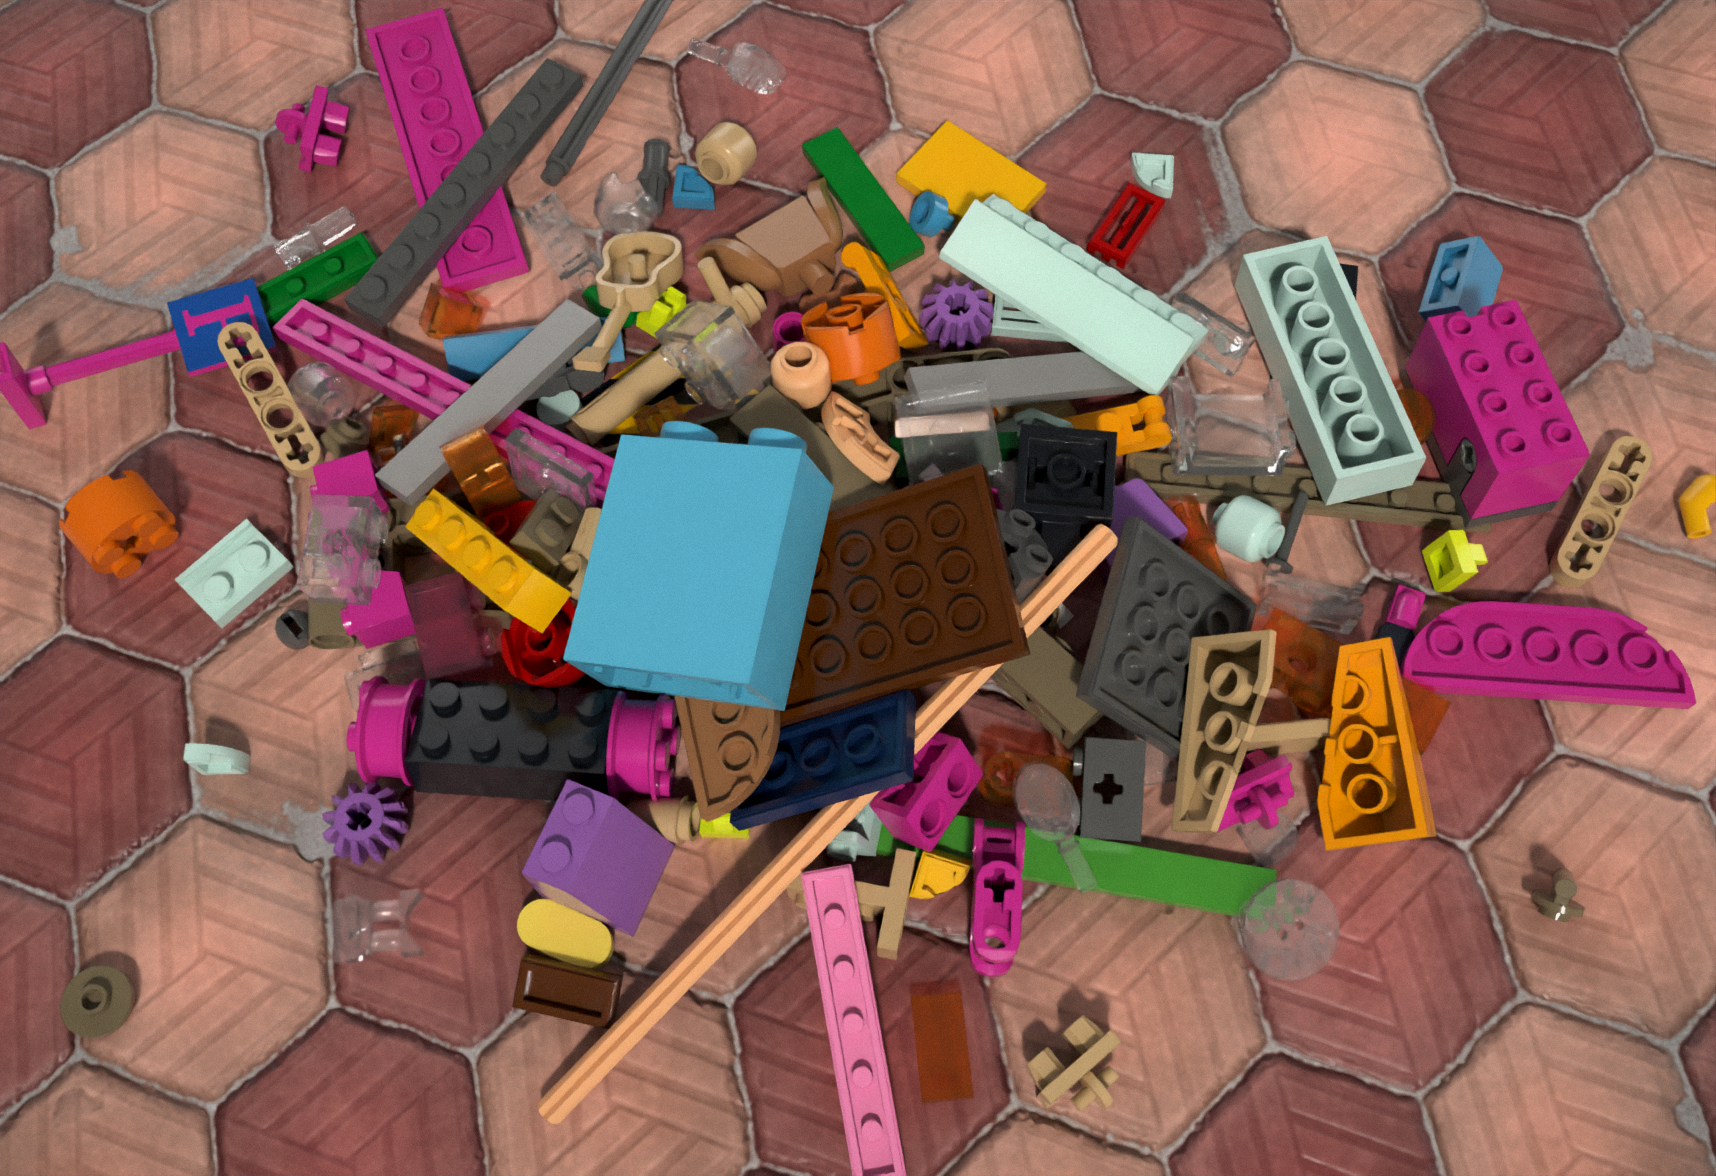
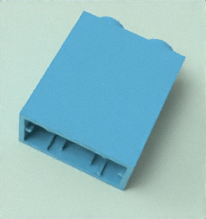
[563,421,834,711]

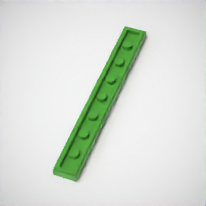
[876,815,1277,922]

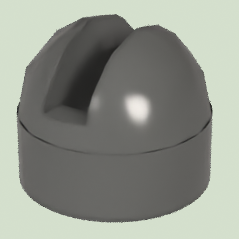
[275,609,309,650]

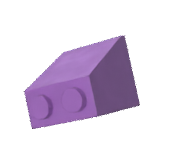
[521,779,675,937]

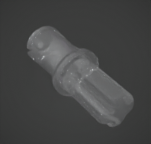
[272,206,357,270]

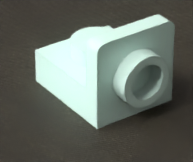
[825,800,882,861]

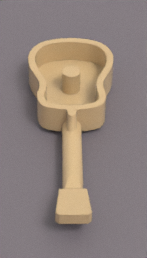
[572,231,684,372]

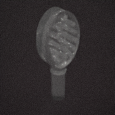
[688,38,787,94]
[1013,762,1098,893]

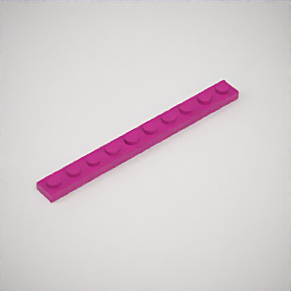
[273,299,615,509]

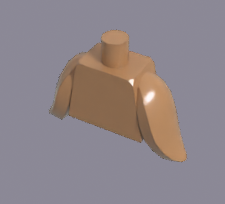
[695,177,843,297]

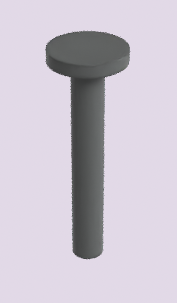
[1265,492,1309,575]

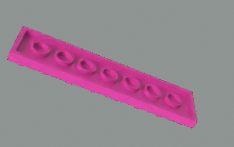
[365,7,530,297]

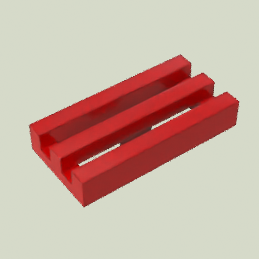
[1087,182,1166,270]

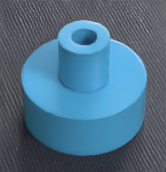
[910,191,954,238]

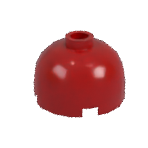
[501,597,586,688]

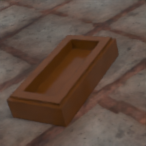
[512,953,623,1029]

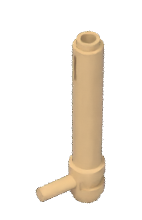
[565,257,767,446]

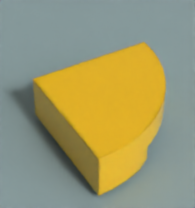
[909,849,972,899]

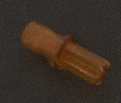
[1171,499,1227,581]

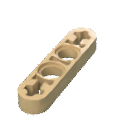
[217,322,324,478]
[1549,436,1653,588]

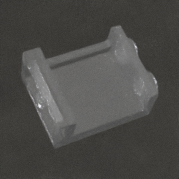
[1164,376,1296,476]

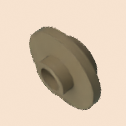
[60,965,135,1038]

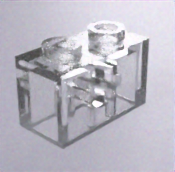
[297,494,389,605]

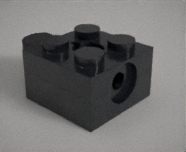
[1012,424,1117,576]

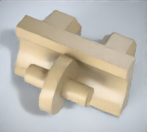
[1026,1015,1122,1112]

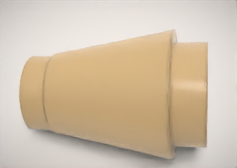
[627,796,701,845]

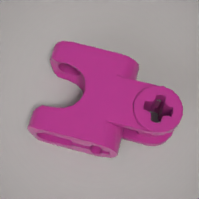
[969,818,1025,978]

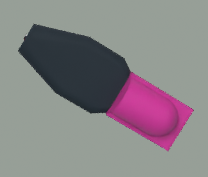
[1375,584,1426,671]

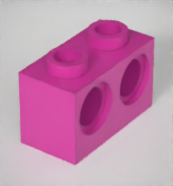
[869,732,984,852]

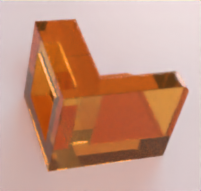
[419,283,484,341]

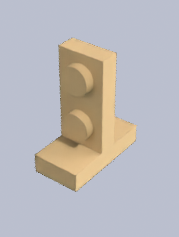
[786,848,916,960]

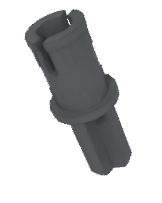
[637,139,670,221]

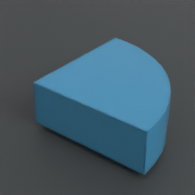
[672,164,715,210]

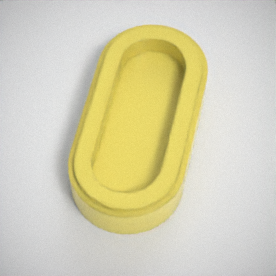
[517,899,614,970]

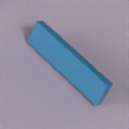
[443,316,626,381]

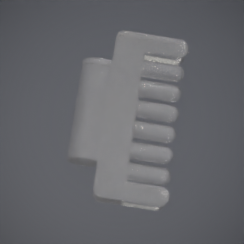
[344,637,446,713]

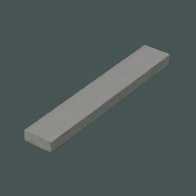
[375,299,602,507]
[904,351,1145,416]

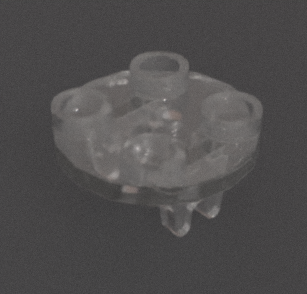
[1238,878,1340,981]

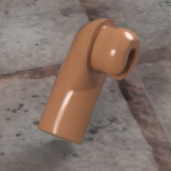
[799,274,859,315]

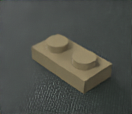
[509,488,583,574]

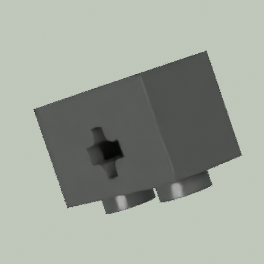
[1070,737,1146,842]

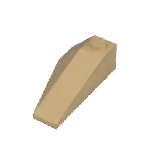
[1171,629,1277,833]

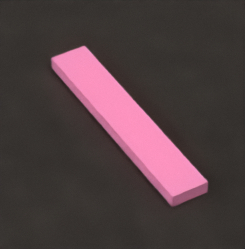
[801,864,907,1176]

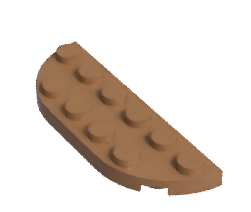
[675,696,781,822]

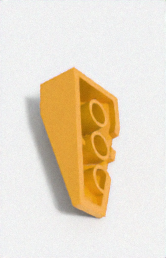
[1317,637,1437,851]

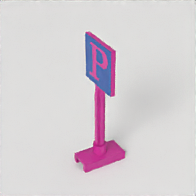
[0,278,278,429]

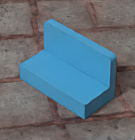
[1419,236,1503,321]

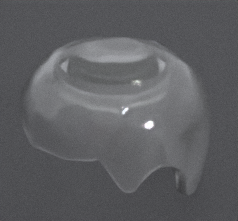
[593,172,659,235]

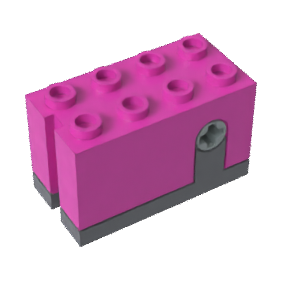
[1400,300,1591,529]

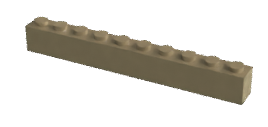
[729,384,1104,749]

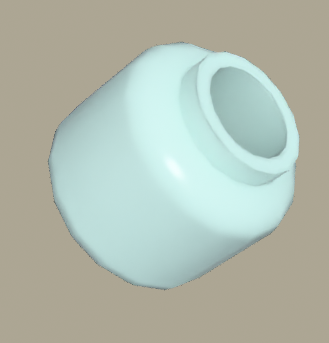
[1212,495,1285,563]

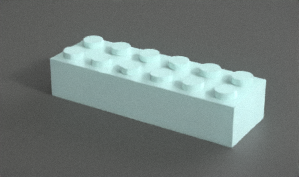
[1235,236,1426,506]

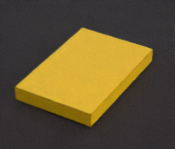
[896,120,1047,224]

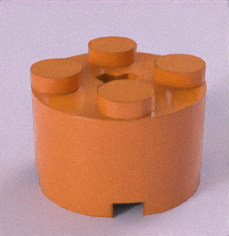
[801,293,901,385]
[59,470,179,579]

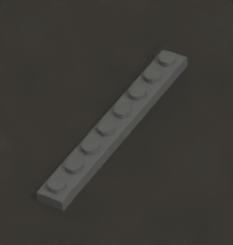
[344,58,583,328]

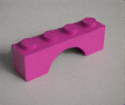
[310,450,423,649]

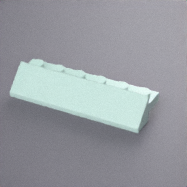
[939,194,1209,396]

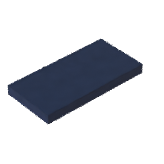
[730,689,916,831]

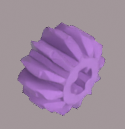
[920,278,994,352]
[322,781,409,866]

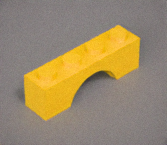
[405,488,572,633]

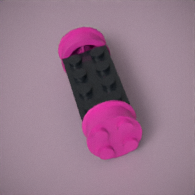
[346,676,680,802]

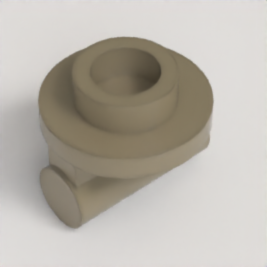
[319,417,371,459]
[1531,868,1585,922]

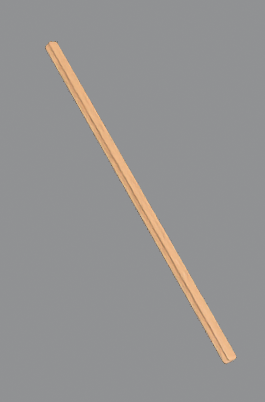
[536,524,1118,1125]

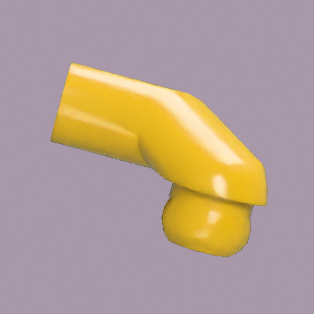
[1679,474,1716,539]

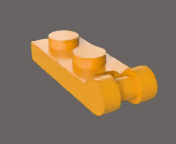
[841,242,929,354]
[1061,395,1172,456]

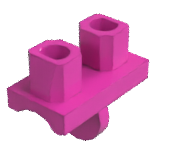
[275,85,350,172]
[1217,749,1294,832]

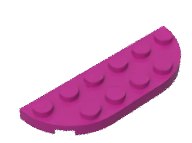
[1400,601,1696,709]

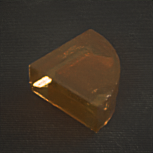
[368,405,419,454]

